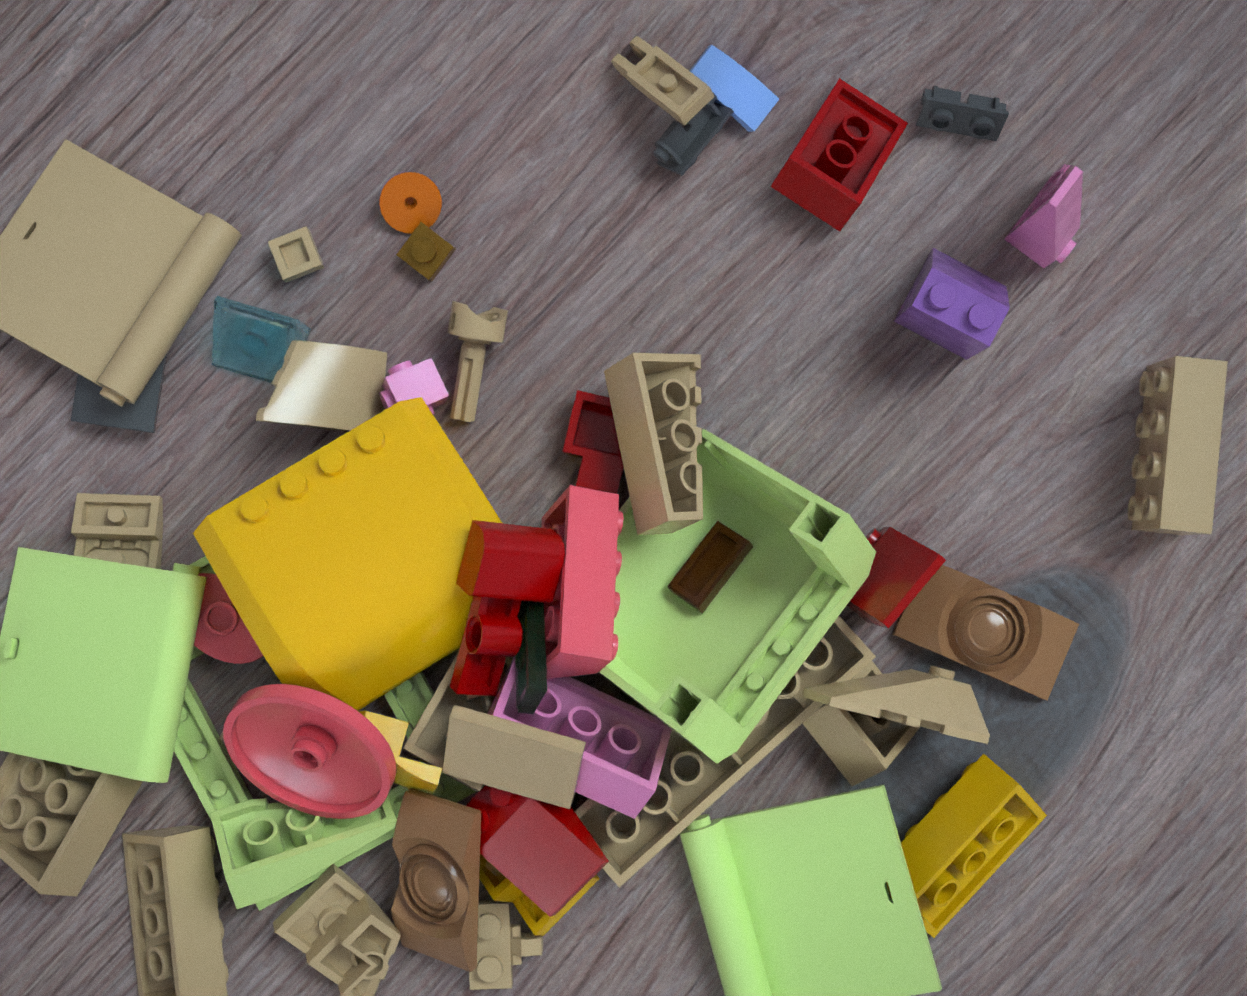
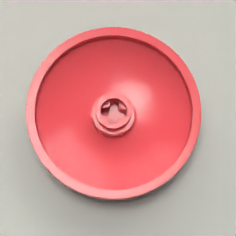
[223,684,396,819]

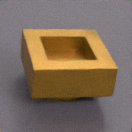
[396,222,456,281]

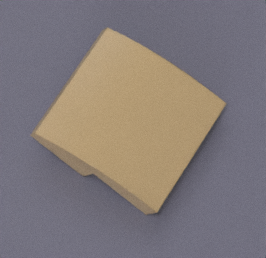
[71,493,163,569]

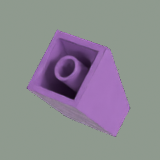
[894,248,1010,360]

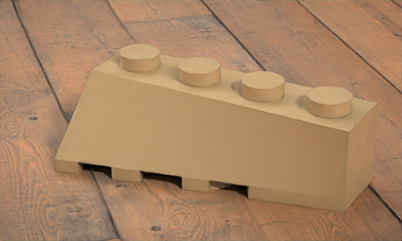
[604,353,703,535]

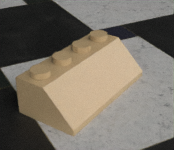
[122,825,229,996]

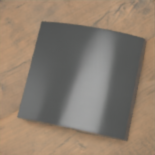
[71,354,167,433]

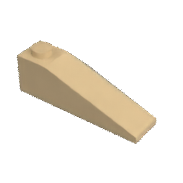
[802,665,990,744]

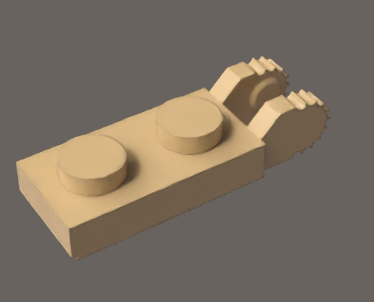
[611,36,714,126]

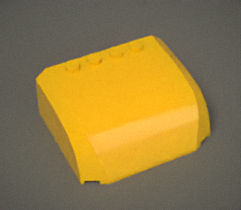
[193,397,502,711]

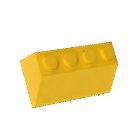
[886,754,1047,938]

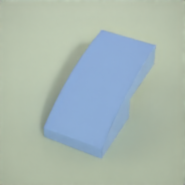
[690,45,779,132]

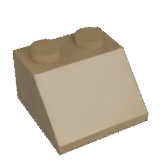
[802,661,920,787]

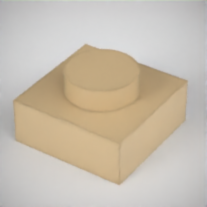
[268,226,324,283]

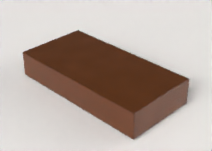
[667,521,753,613]

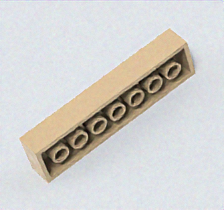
[572,616,876,888]

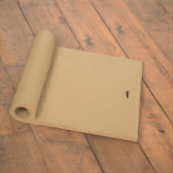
[0,139,242,407]

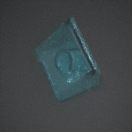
[212,296,311,383]

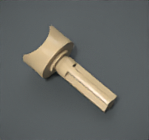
[447,301,508,422]

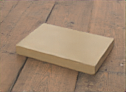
[442,705,586,809]

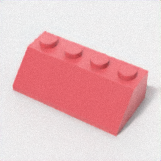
[531,485,624,680]

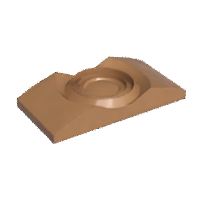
[892,565,1079,701]
[391,788,481,972]

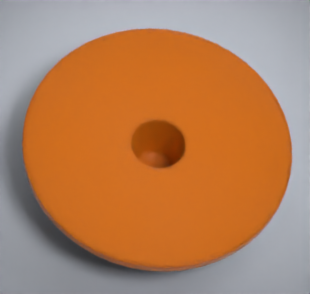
[379,172,442,234]

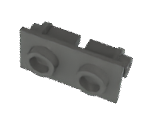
[916,86,1009,141]
[653,93,734,176]

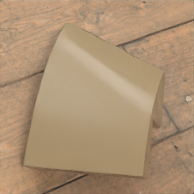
[256,340,387,432]
[273,864,401,996]

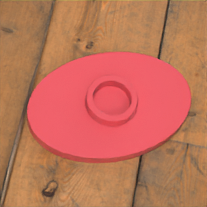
[194,573,263,664]

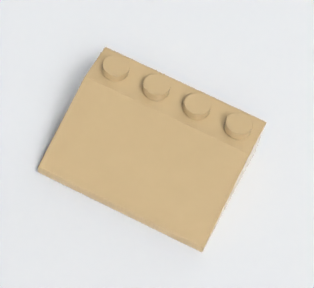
[0,753,143,897]

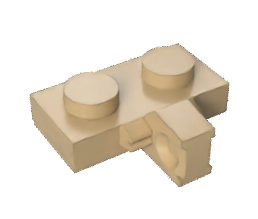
[469,900,543,990]

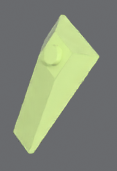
[210,796,397,909]

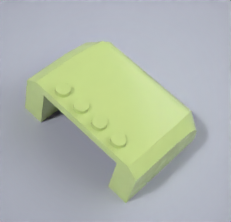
[598,429,876,763]

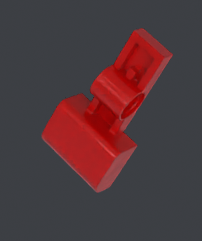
[562,390,624,494]
[450,520,565,696]

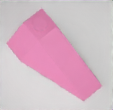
[1004,164,1083,268]

